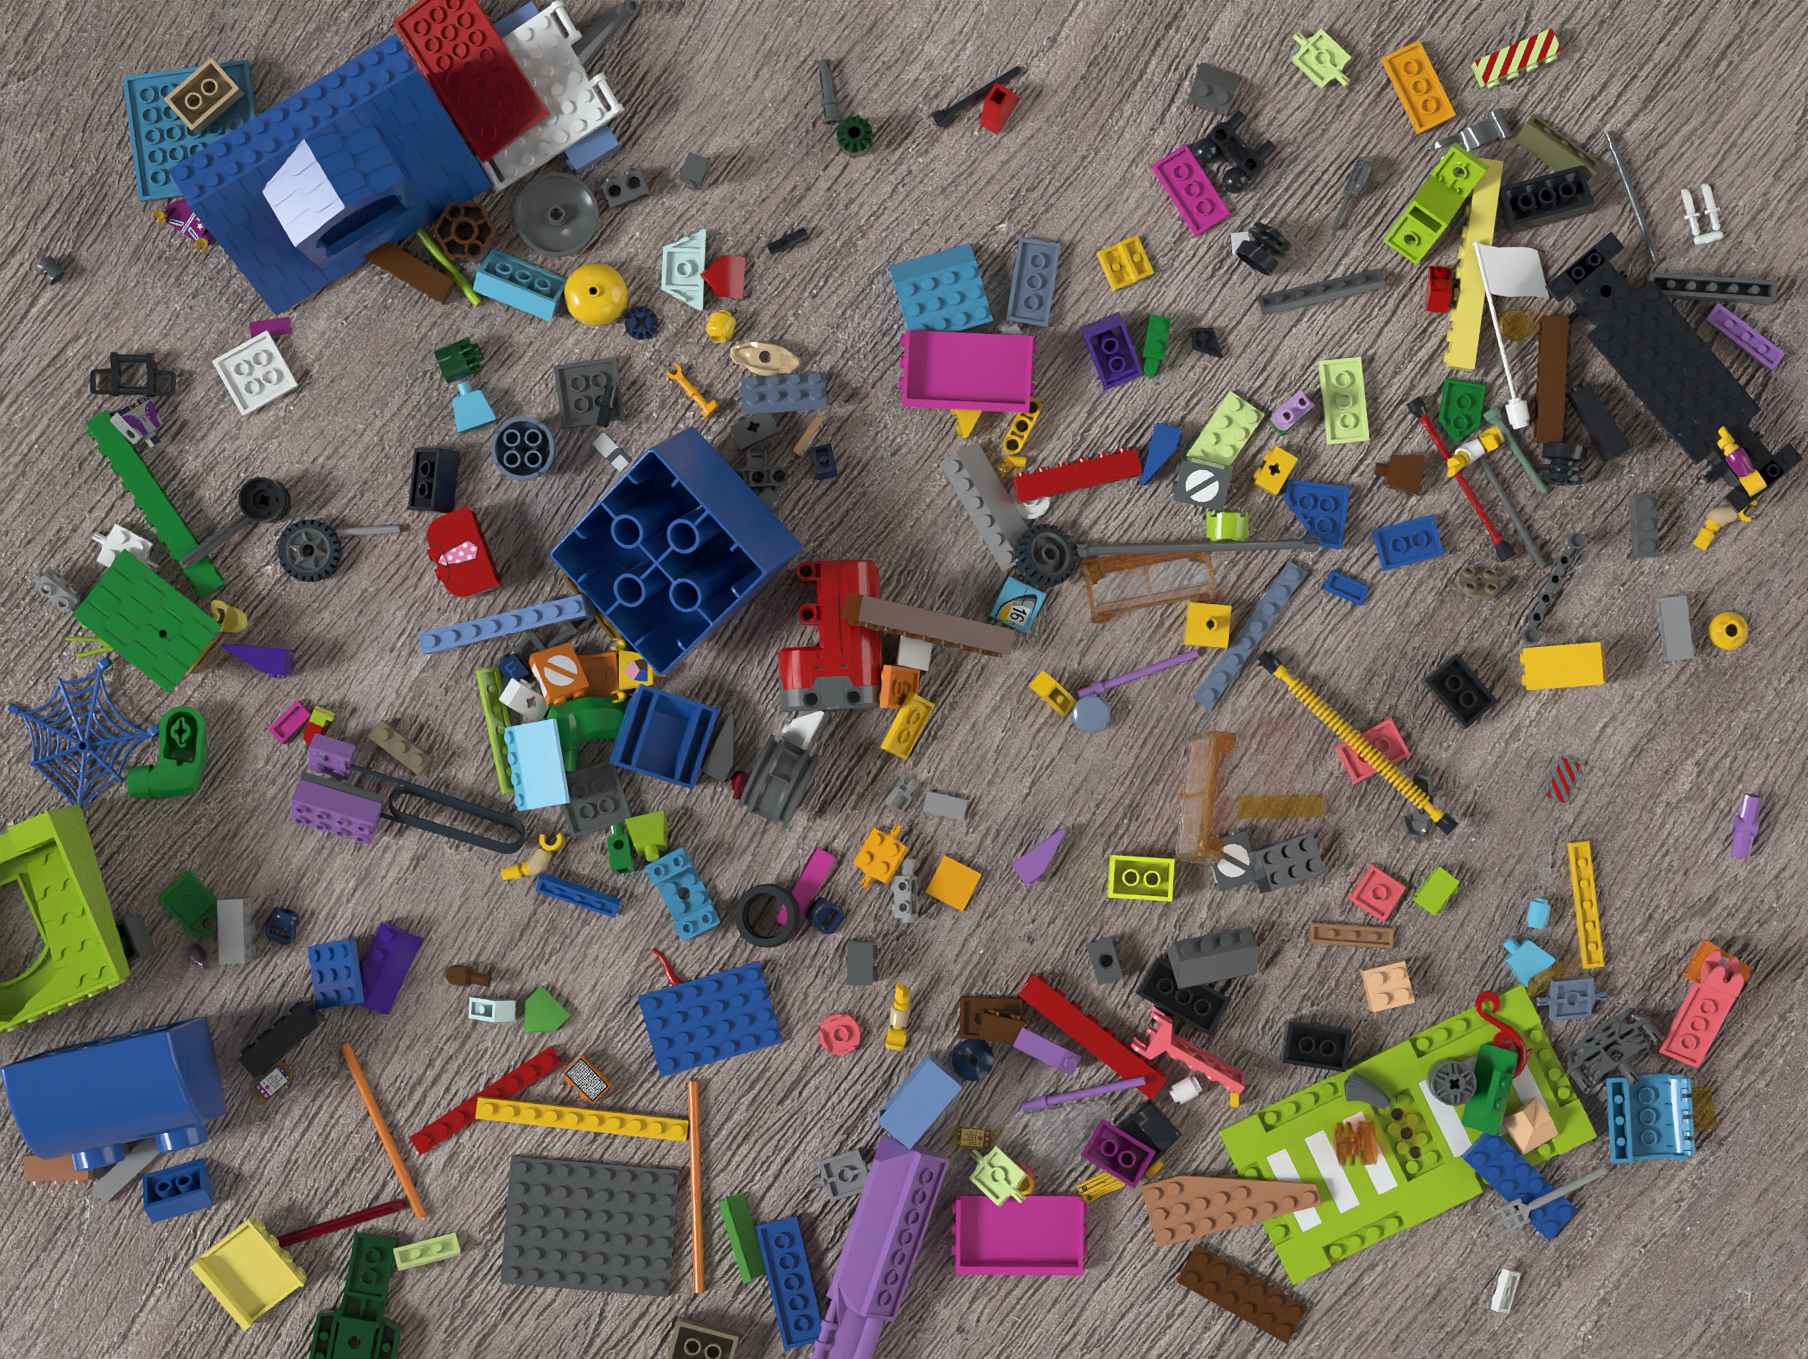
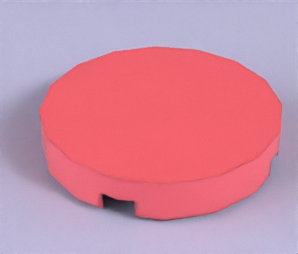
[819,1013,861,1056]

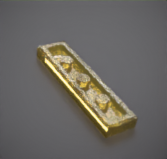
[1236,796,1322,818]

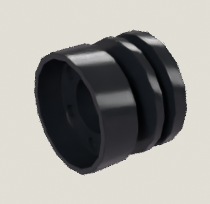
[1235,222,1292,277]
[1539,442,1588,486]
[238,477,291,523]

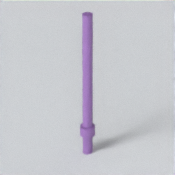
[1077,649,1199,699]
[1021,1076,1146,1111]

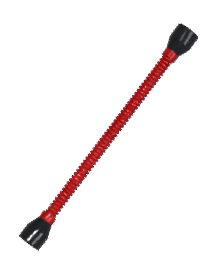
[1406,396,1516,562]

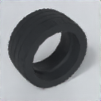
[735,884,801,948]

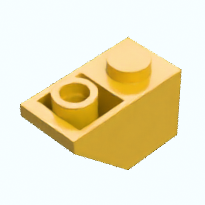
[950,409,982,440]

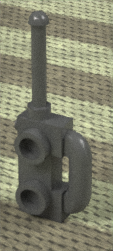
[1331,157,1373,231]

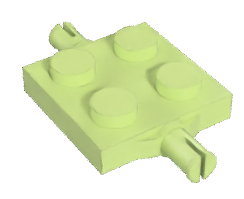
[1291,29,1351,89]
[969,1146,1028,1207]

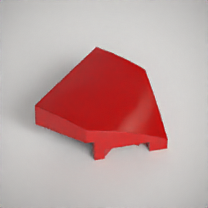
[699,255,745,300]

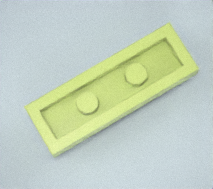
[393,1232,461,1271]

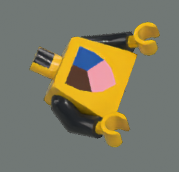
[611,637,667,703]

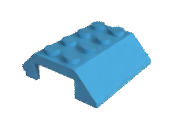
[1606,1073,1695,1164]

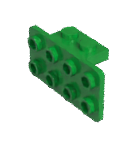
[1461,1044,1518,1135]

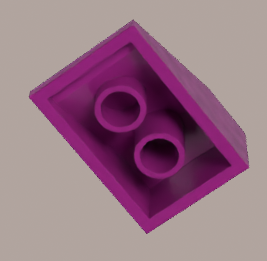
[1080,1118,1156,1189]

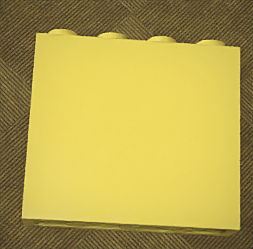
[190,1215,307,1331]

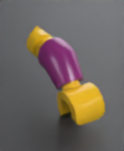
[1717,426,1767,497]

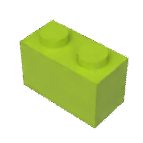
[1411,866,1460,916]

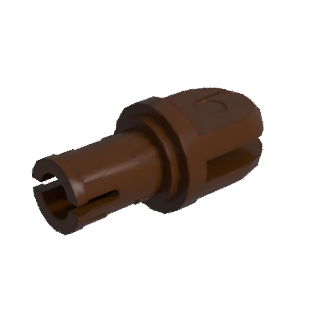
[445,965,492,987]

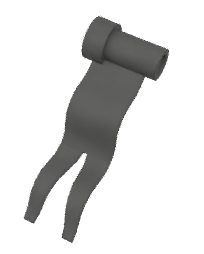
[1428,108,1513,165]

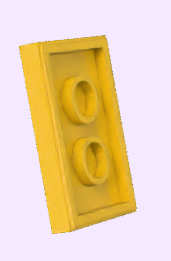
[880,691,935,760]

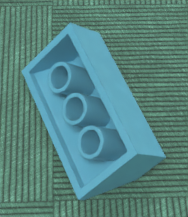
[473,248,568,322]

